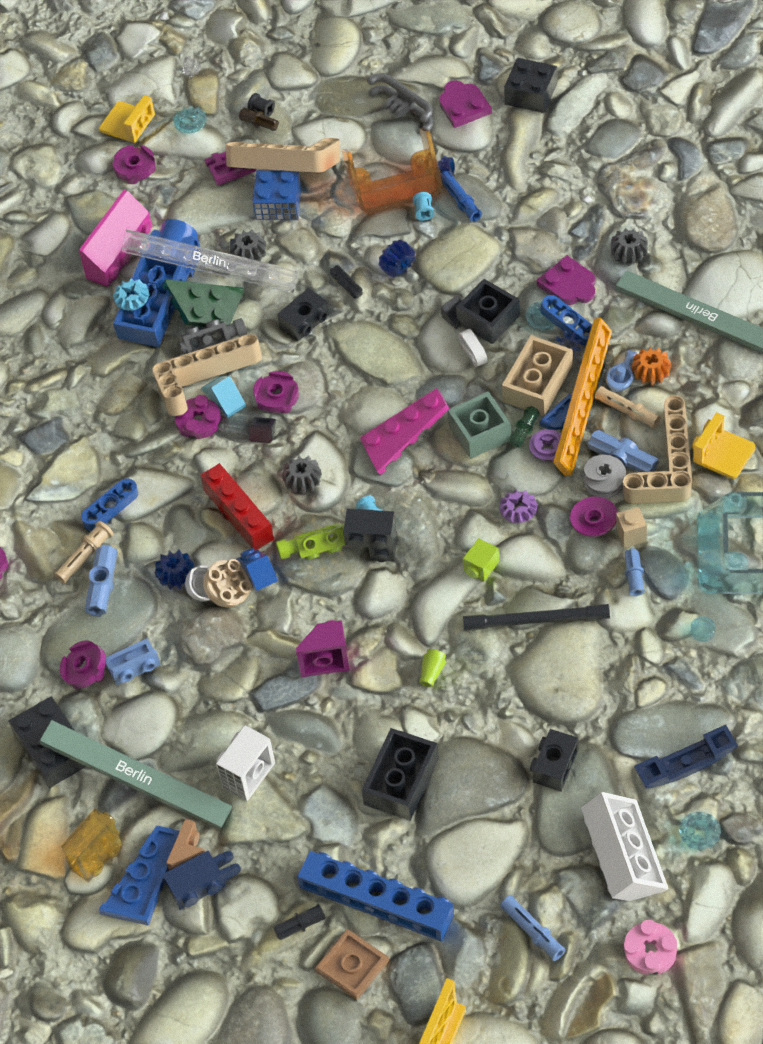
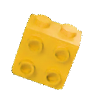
[692,412,755,479]

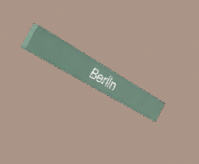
[616,270,763,353]
[40,720,232,830]

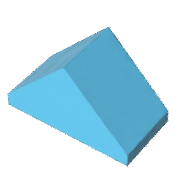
[202,376,246,418]

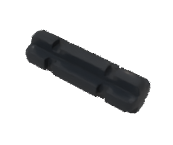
[330,265,363,299]

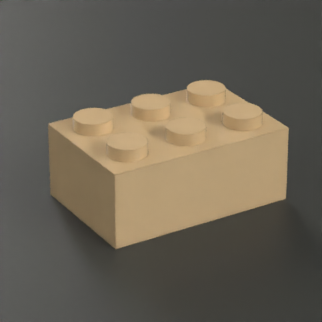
[502,335,573,416]

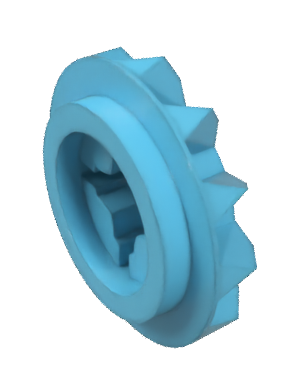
[113,279,149,311]

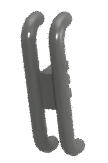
[367,73,434,134]

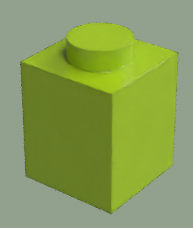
[463,538,499,582]

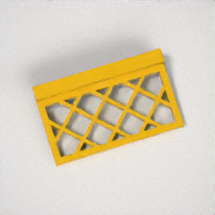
[419,978,466,1044]

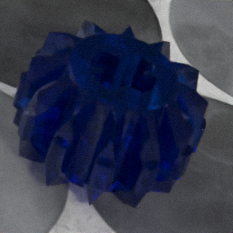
[378,239,416,278]
[154,549,195,590]

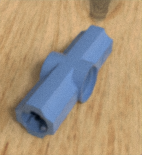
[588,430,659,472]
[85,545,118,617]

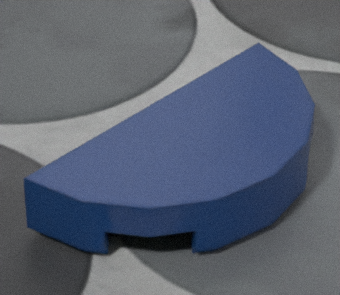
[539,393,572,430]

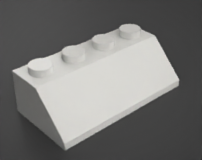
[581,792,668,901]

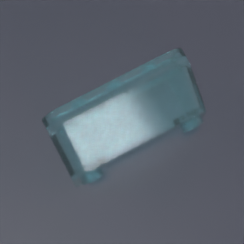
[697,492,763,594]

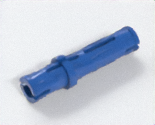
[439,171,482,222]

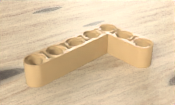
[226,138,340,172]
[152,334,262,416]
[623,395,692,504]

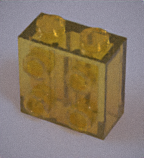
[61,809,122,883]

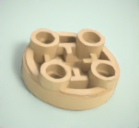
[203,559,252,608]

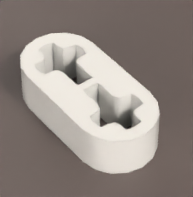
[458,329,488,367]

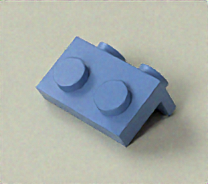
[105,638,161,685]

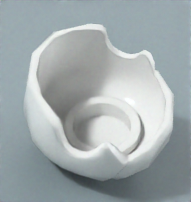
[185,565,210,602]

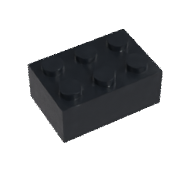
[8,696,87,788]
[361,728,439,821]

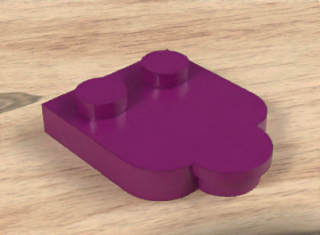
[439,80,492,128]
[536,255,595,305]

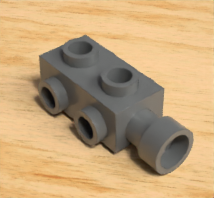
[179,318,247,355]

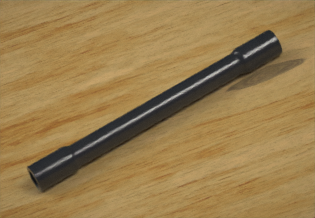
[463,604,610,631]

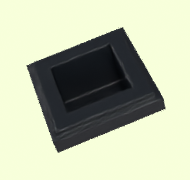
[441,296,462,330]
[249,417,276,443]

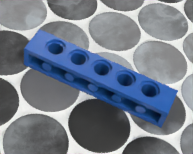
[297,851,454,942]

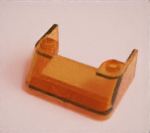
[341,128,442,214]

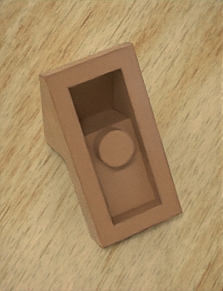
[167,819,205,871]

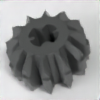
[611,227,648,265]
[229,230,266,266]
[282,455,322,495]

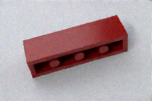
[200,463,274,550]

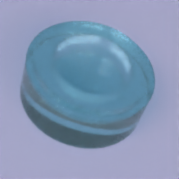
[691,616,716,642]

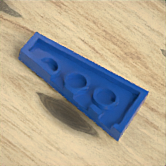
[98,825,180,926]

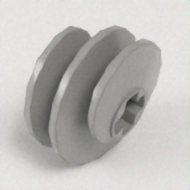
[584,454,626,498]

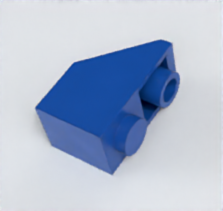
[236,548,278,591]

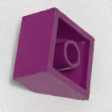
[296,620,350,678]

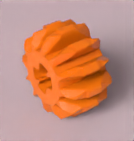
[632,347,671,386]

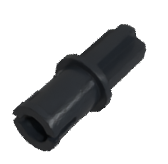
[274,904,326,940]

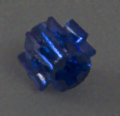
[555,330,582,352]

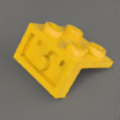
[99,95,155,143]

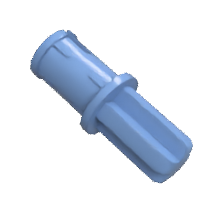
[625,548,645,596]

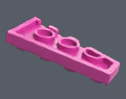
[360,388,449,475]

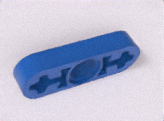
[540,295,592,346]
[81,479,138,531]

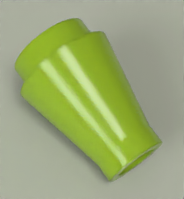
[419,649,446,688]

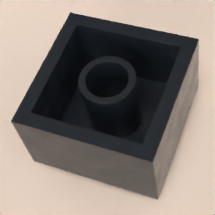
[504,58,557,113]
[456,279,520,344]

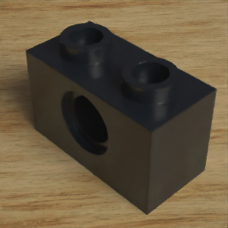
[277,288,329,341]
[530,729,579,792]

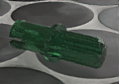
[510,406,540,448]

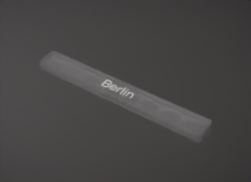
[121,229,298,293]

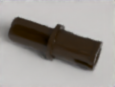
[239,107,279,131]

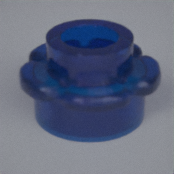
[438,156,455,174]

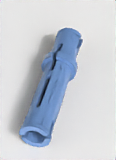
[500,895,565,961]

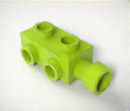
[276,523,345,560]

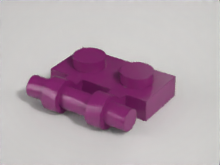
[204,151,256,185]

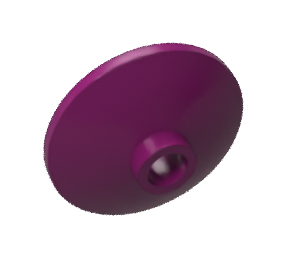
[570,497,618,537]

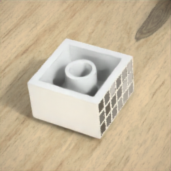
[216,725,275,801]

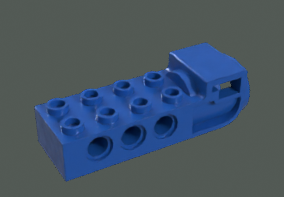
[113,219,202,347]

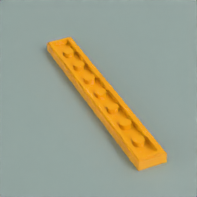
[553,317,612,476]

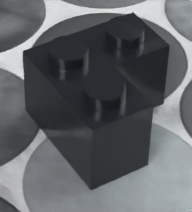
[343,509,397,562]

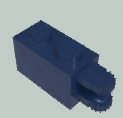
[162,851,241,910]

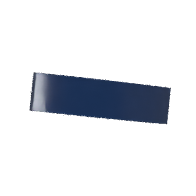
[634,724,738,789]

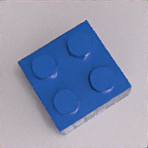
[253,170,301,220]

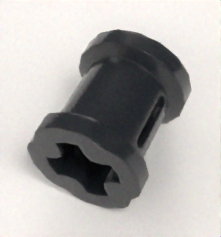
[247,93,275,117]

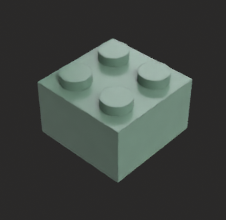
[448,391,511,459]

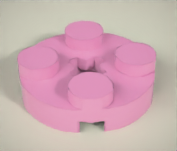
[624,920,677,975]

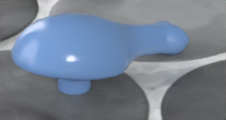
[606,350,637,392]

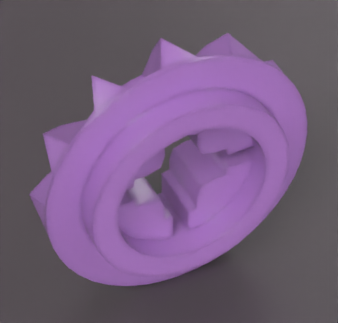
[529,429,561,463]
[499,489,537,523]

